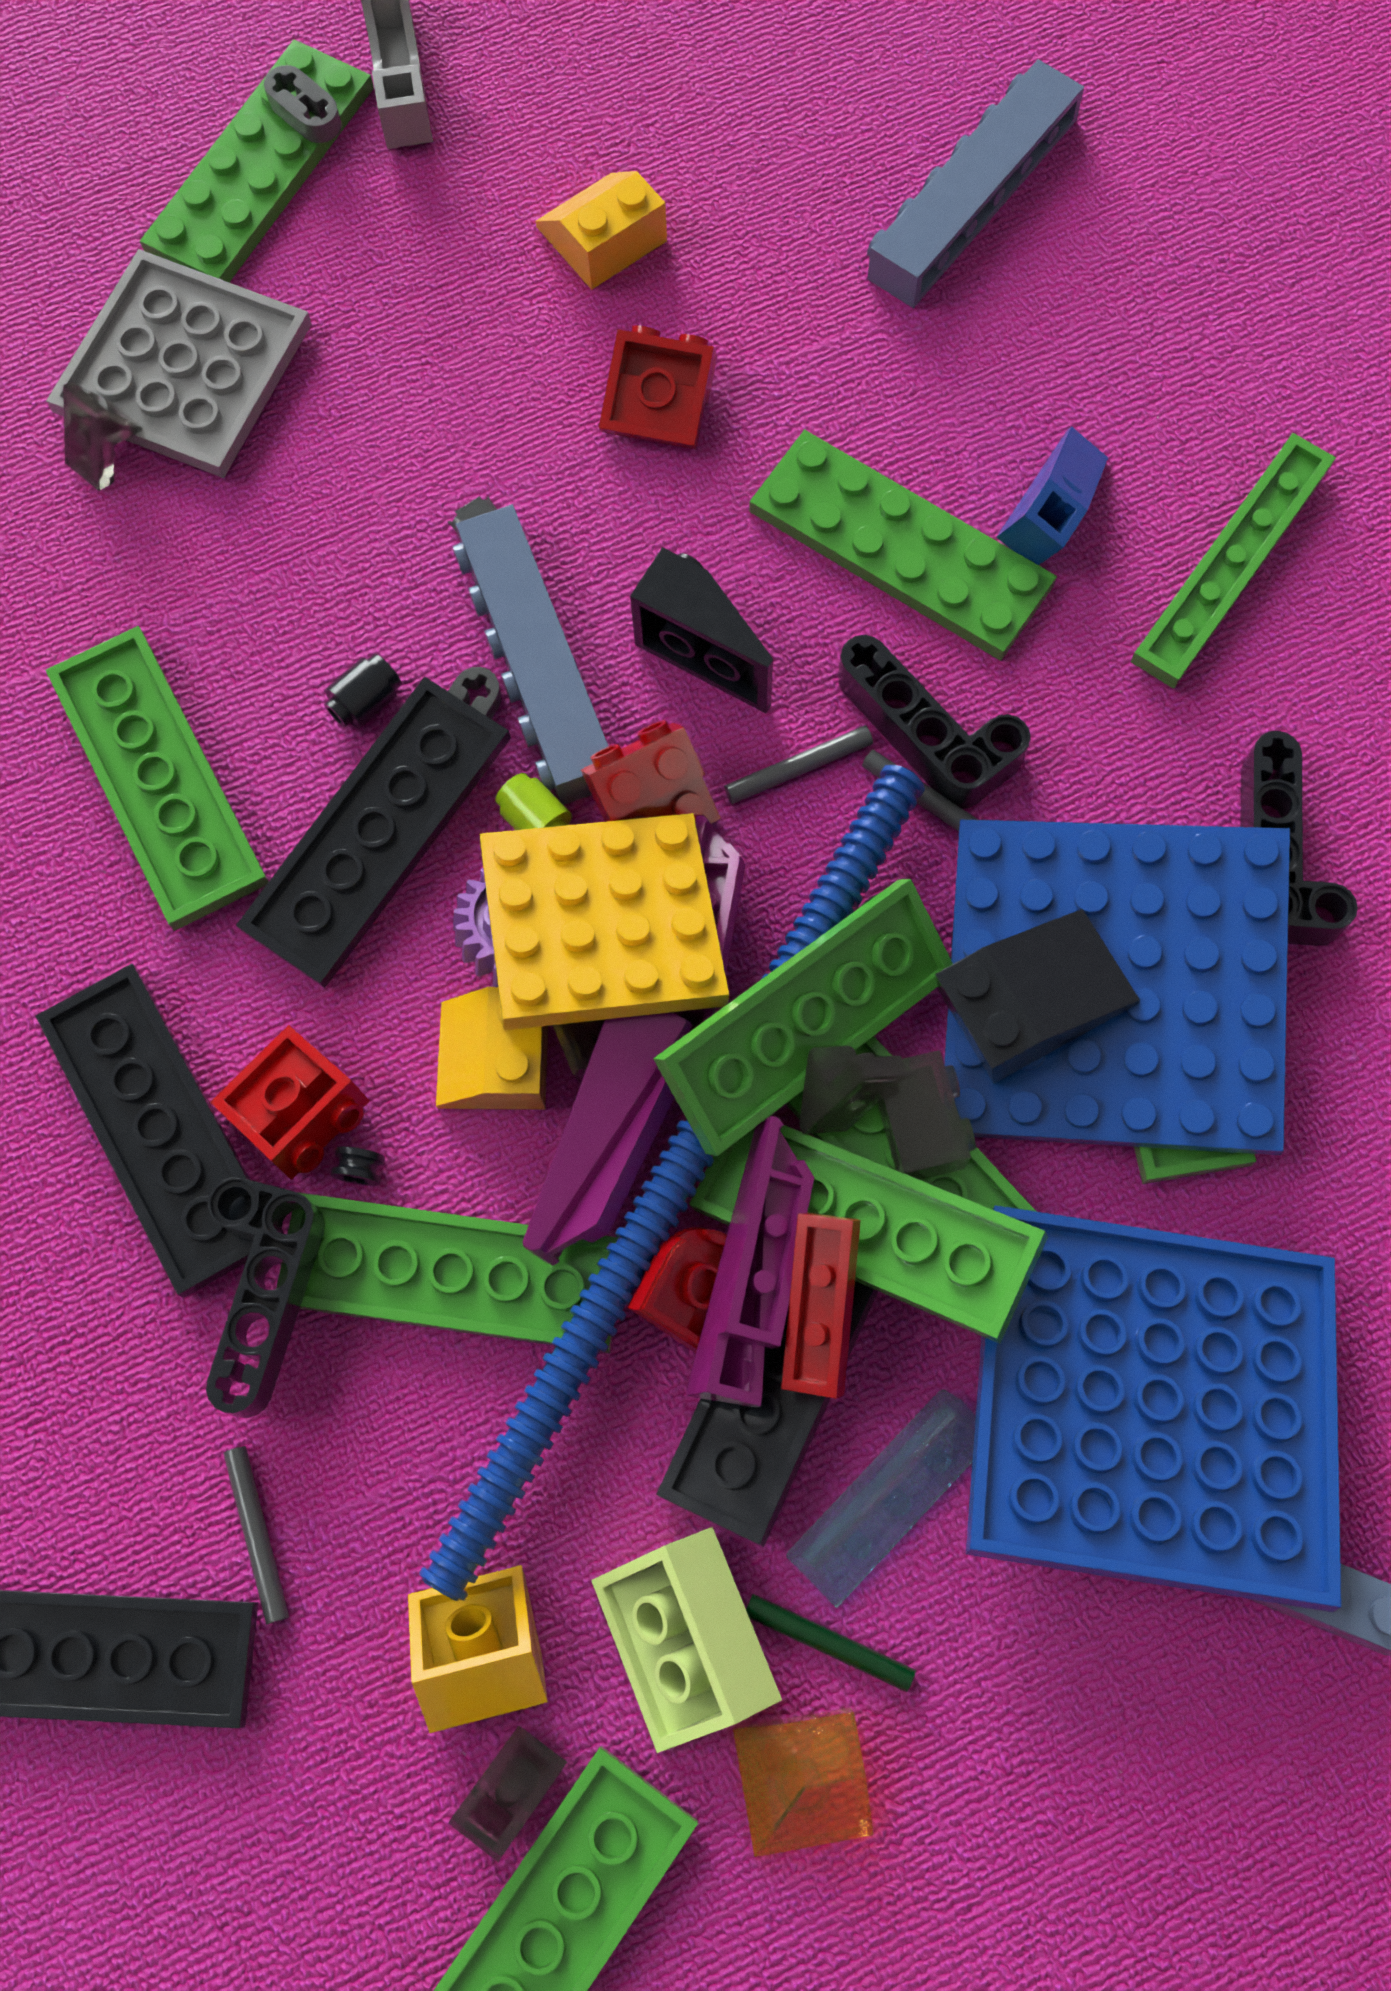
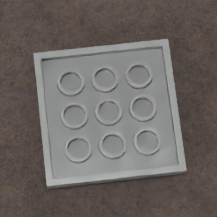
[46,249,312,478]

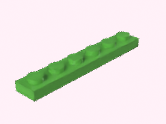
[1131,433,1336,689]

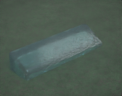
[786,1390,976,1608]

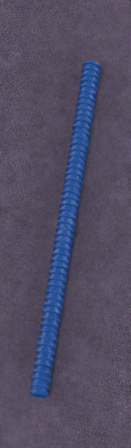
[419,765,925,1601]

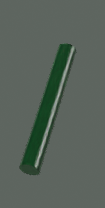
[746,1594,916,1692]

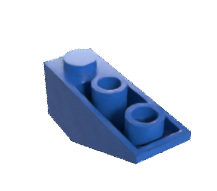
[997,426,1108,565]

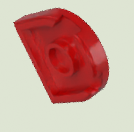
[627,1227,727,1353]

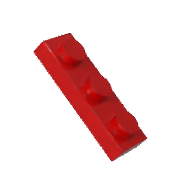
[781,1212,861,1399]

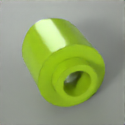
[495,773,572,830]

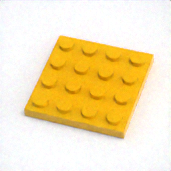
[480,813,729,1030]

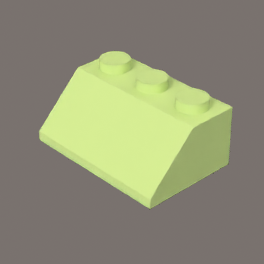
[591,1527,782,1753]

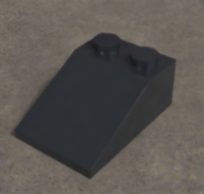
[630,547,773,713]
[935,909,1140,1083]

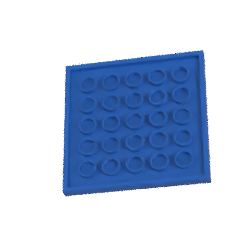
[942,819,1290,1155]
[966,1205,1341,1612]

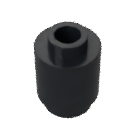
[324,653,402,729]

